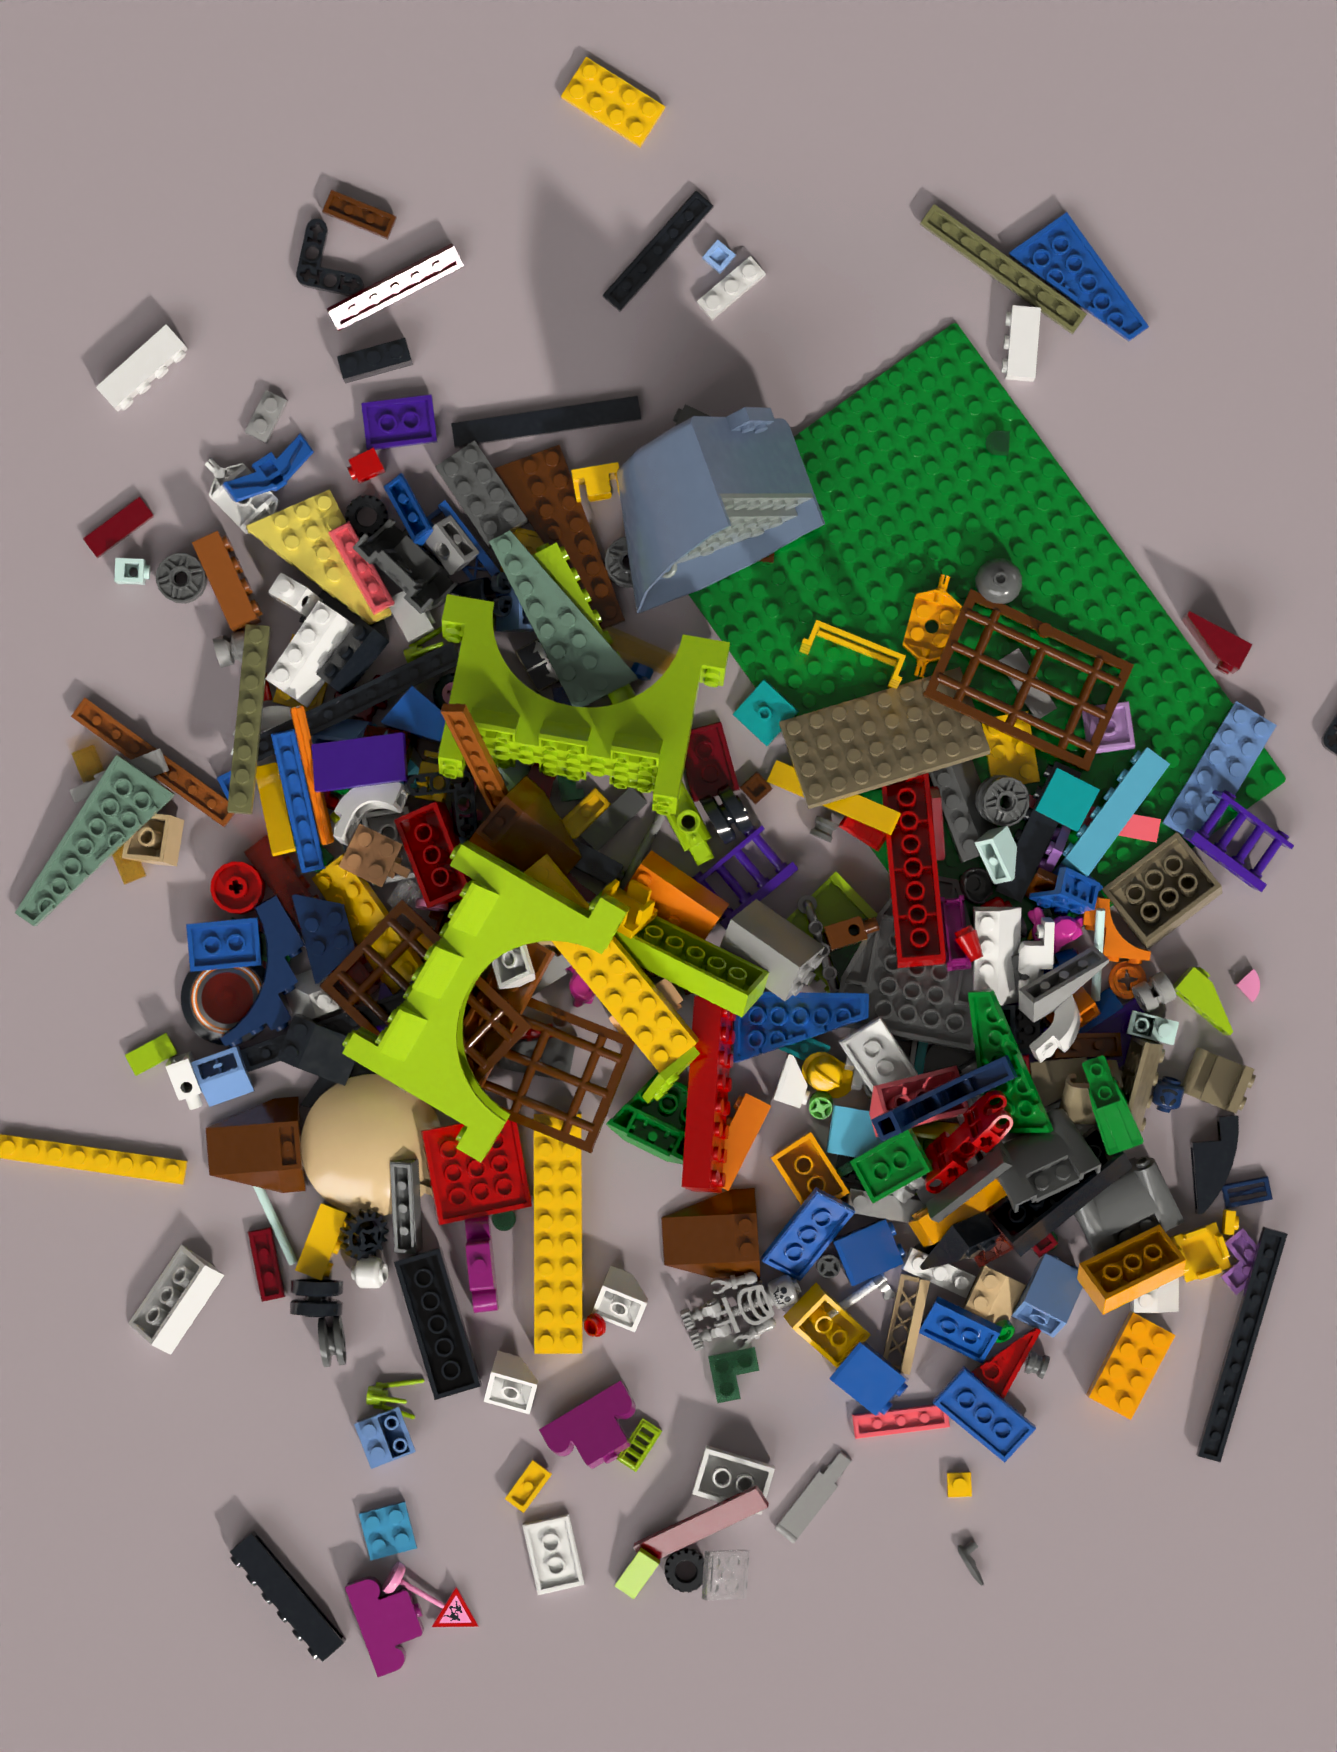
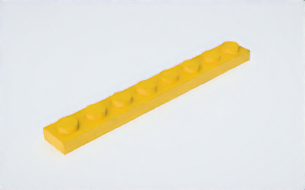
[0,1134,188,1185]

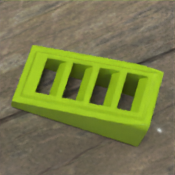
[617,1418,662,1472]

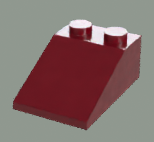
[1181,611,1253,675]

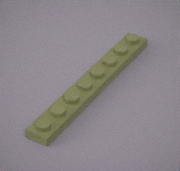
[920,204,1087,335]
[227,624,271,814]

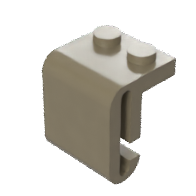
[1182,1047,1256,1113]
[1059,1060,1123,1125]

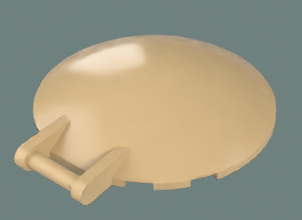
[301,1074,441,1216]

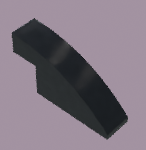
[1190,1115,1239,1215]

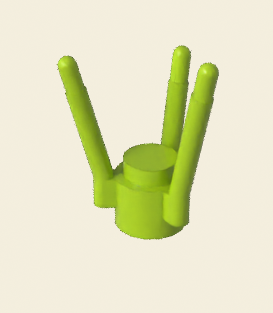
[403,626,444,663]
[366,1378,425,1419]

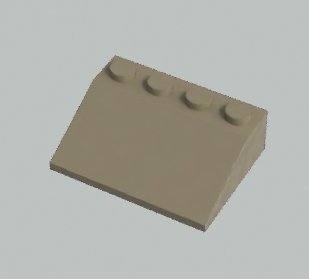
[1102,832,1223,950]
[1122,1035,1165,1132]

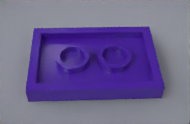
[361,394,438,450]

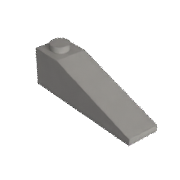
[1019,946,1109,1023]
[847,1187,927,1223]

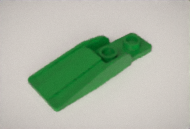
[1082,1055,1144,1155]

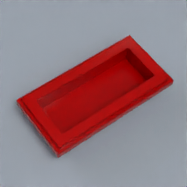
[838,816,886,851]

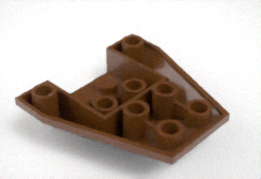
[469,775,583,876]
[206,1096,306,1193]

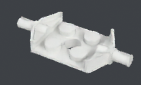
[205,458,280,534]

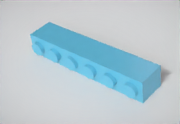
[1061,747,1170,877]

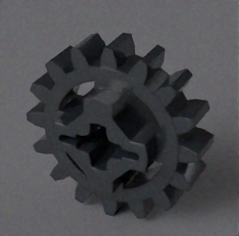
[338,1208,389,1261]

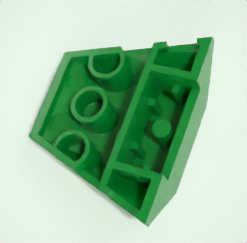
[606,1072,688,1165]

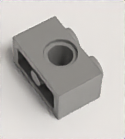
[425,515,480,575]

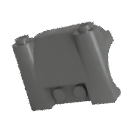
[352,519,459,614]
[981,1108,1101,1213]
[1074,1156,1185,1256]

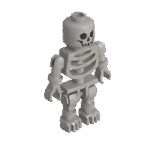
[680,1272,802,1351]

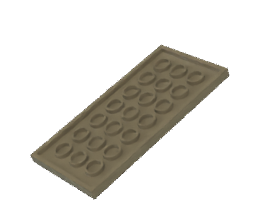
[779,667,990,809]

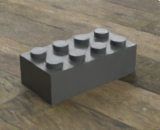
[435,440,528,549]

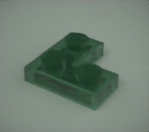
[708,1346,760,1404]

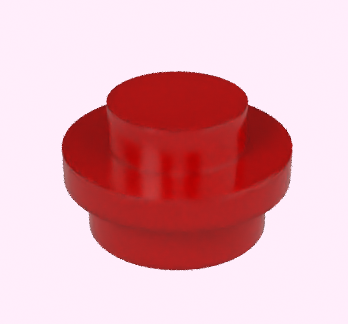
[584,1313,606,1337]

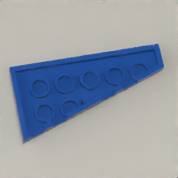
[1008,212,1149,342]
[733,992,869,1063]

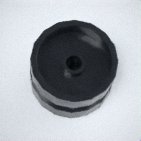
[699,783,754,845]
[290,1279,343,1317]

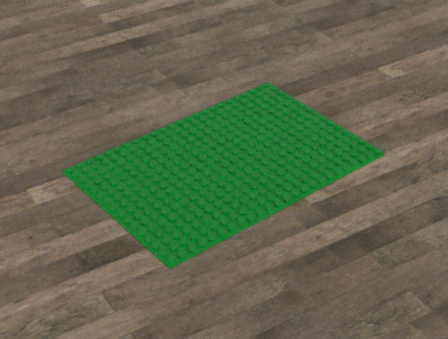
[688,323,1286,942]

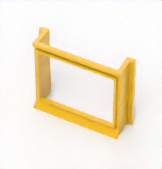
[799,620,906,689]

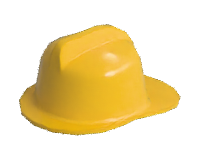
[802,1052,853,1098]

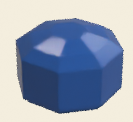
[631,662,654,681]

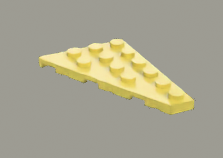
[246,489,392,625]

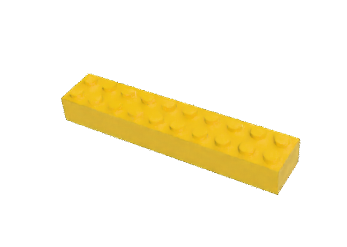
[524,854,699,1073]
[533,1113,583,1354]

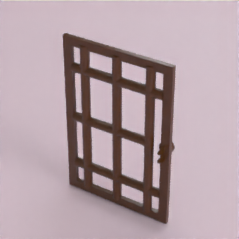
[923,589,1134,772]
[320,899,532,1082]
[463,979,635,1154]

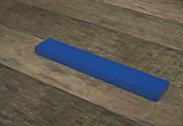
[271,729,325,873]

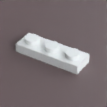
[697,256,766,320]
[901,1247,976,1298]

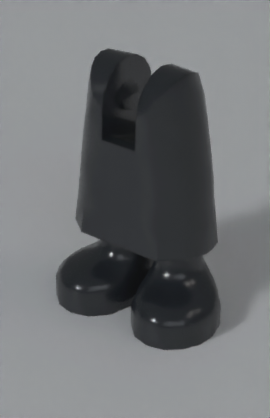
[450,572,512,617]

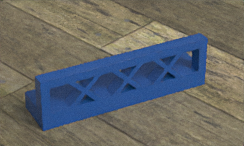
[427,500,500,580]

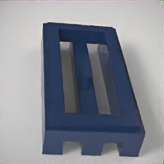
[1221,1176,1273,1209]

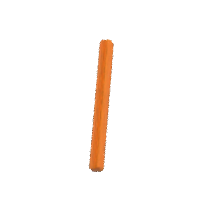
[290,706,334,845]

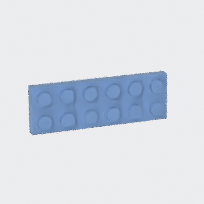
[1162,701,1277,839]

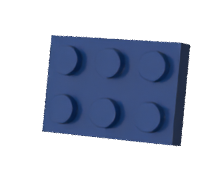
[186,918,262,972]
[919,1296,1002,1364]

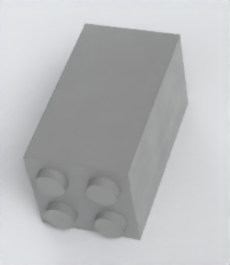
[720,899,825,1001]

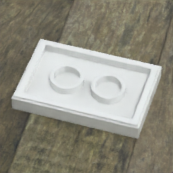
[839,1016,918,1092]
[522,1514,585,1595]

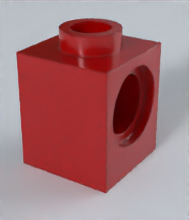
[347,448,385,484]

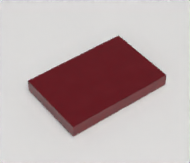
[684,721,740,802]

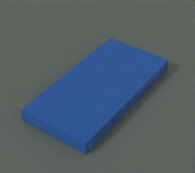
[761,1187,855,1281]
[933,1366,1036,1463]

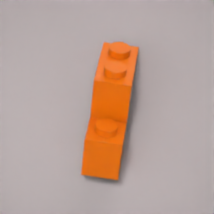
[1080,896,1151,964]

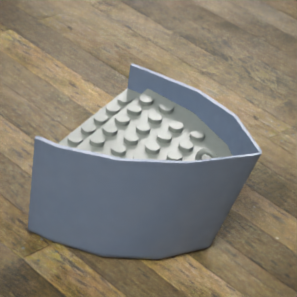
[617,407,825,613]

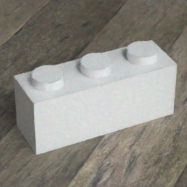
[1002,305,1041,382]

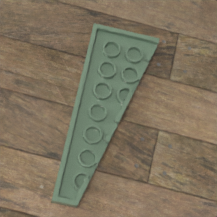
[489,530,638,707]
[15,755,175,926]

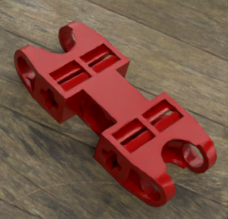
[924,1090,1013,1194]

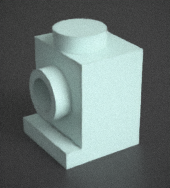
[114,558,151,585]

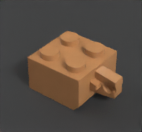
[338,824,411,888]

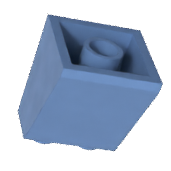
[1012,1253,1083,1338]

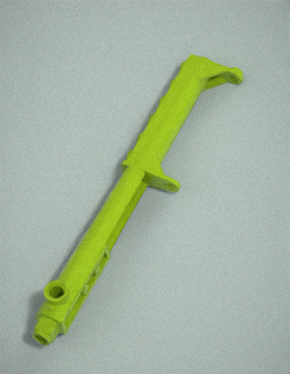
[532,542,714,866]

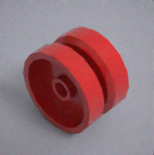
[210,861,266,914]

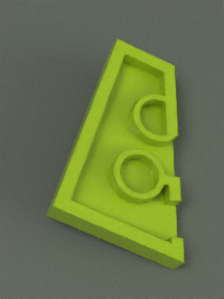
[642,1046,700,1103]

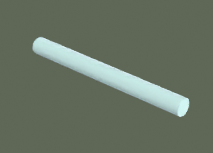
[1091,908,1105,1001]
[253,1186,298,1266]

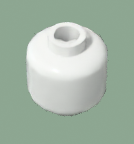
[351,1257,388,1289]

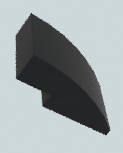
[968,1005,1043,1054]

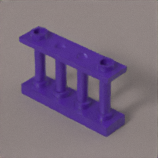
[1182,789,1294,892]
[692,826,798,930]

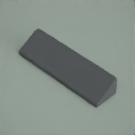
[926,1146,1012,1223]
[390,1159,423,1254]

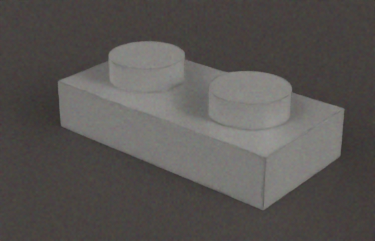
[245,390,288,444]

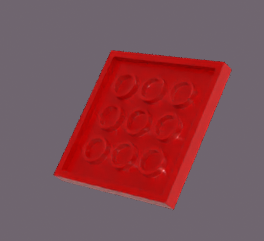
[421,1120,532,1225]

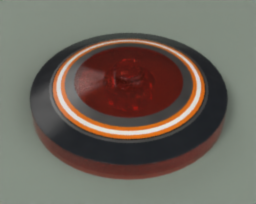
[181,965,268,1046]

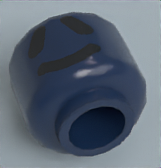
[1152,1076,1184,1113]

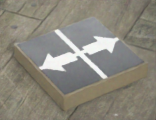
[515,639,559,693]

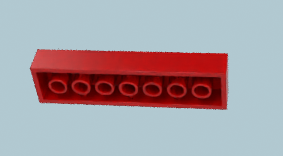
[881,773,946,968]
[681,996,736,1193]

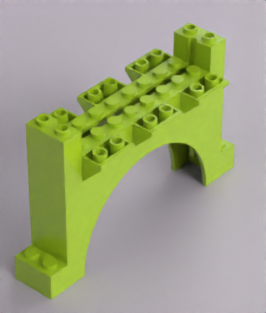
[438,594,730,815]
[342,841,630,1162]

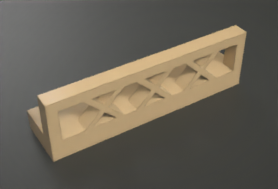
[883,1274,930,1375]

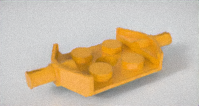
[902,574,962,678]

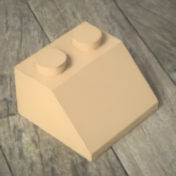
[122,814,184,867]
[962,1264,1026,1323]

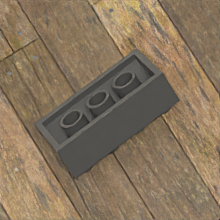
[929,760,998,863]

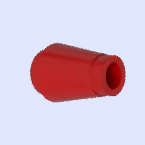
[954,925,983,962]

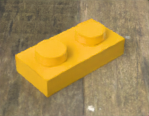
[505,1460,552,1513]

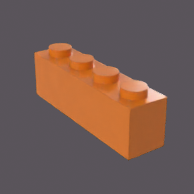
[722,1092,771,1191]

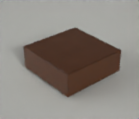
[739,771,773,805]

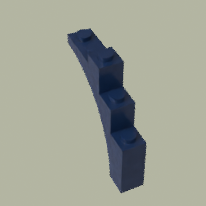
[220,895,305,1048]
[871,1055,1018,1142]

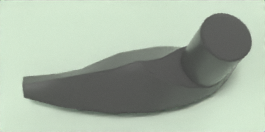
[958,1540,984,1586]

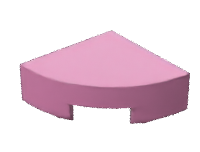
[1236,969,1260,1002]

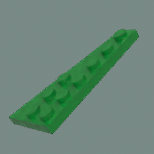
[968,990,1054,1133]

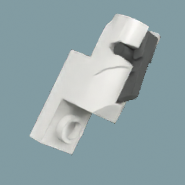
[1012,917,1055,991]

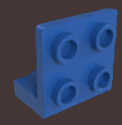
[1029,867,1100,916]

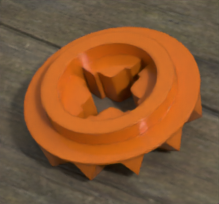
[1108,961,1147,999]

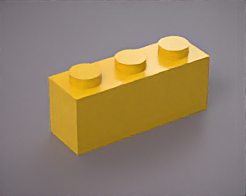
[295,1202,351,1281]

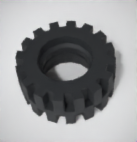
[345,495,389,538]
[665,1548,707,1593]

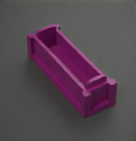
[940,895,971,971]

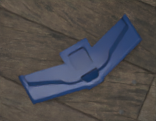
[222,433,314,502]

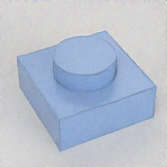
[702,240,736,274]

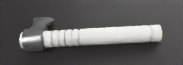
[823,1273,896,1319]

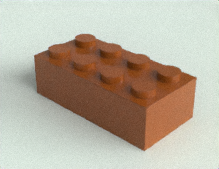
[192,531,263,632]

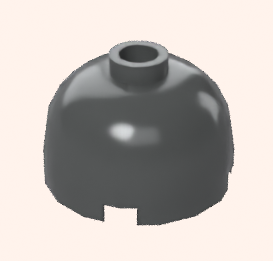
[975,558,1022,605]

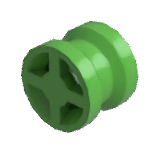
[809,1091,833,1119]

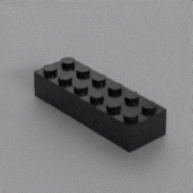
[986,1124,1133,1257]
[394,1247,482,1400]

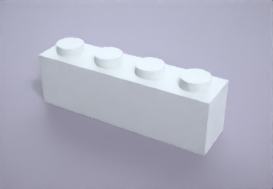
[96,325,187,412]

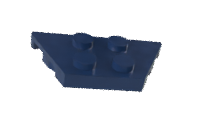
[292,894,356,984]

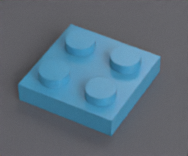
[359,1501,417,1560]

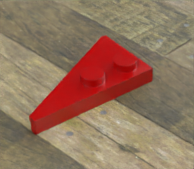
[971,1327,1041,1399]

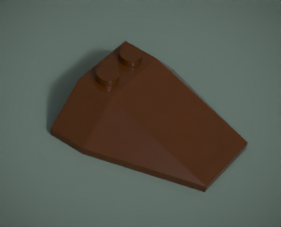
[661,1188,761,1281]

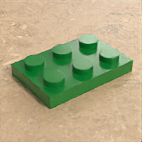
[850,1128,934,1204]

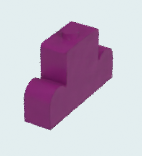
[465,1215,499,1313]
[539,1380,636,1469]
[345,1576,424,1677]

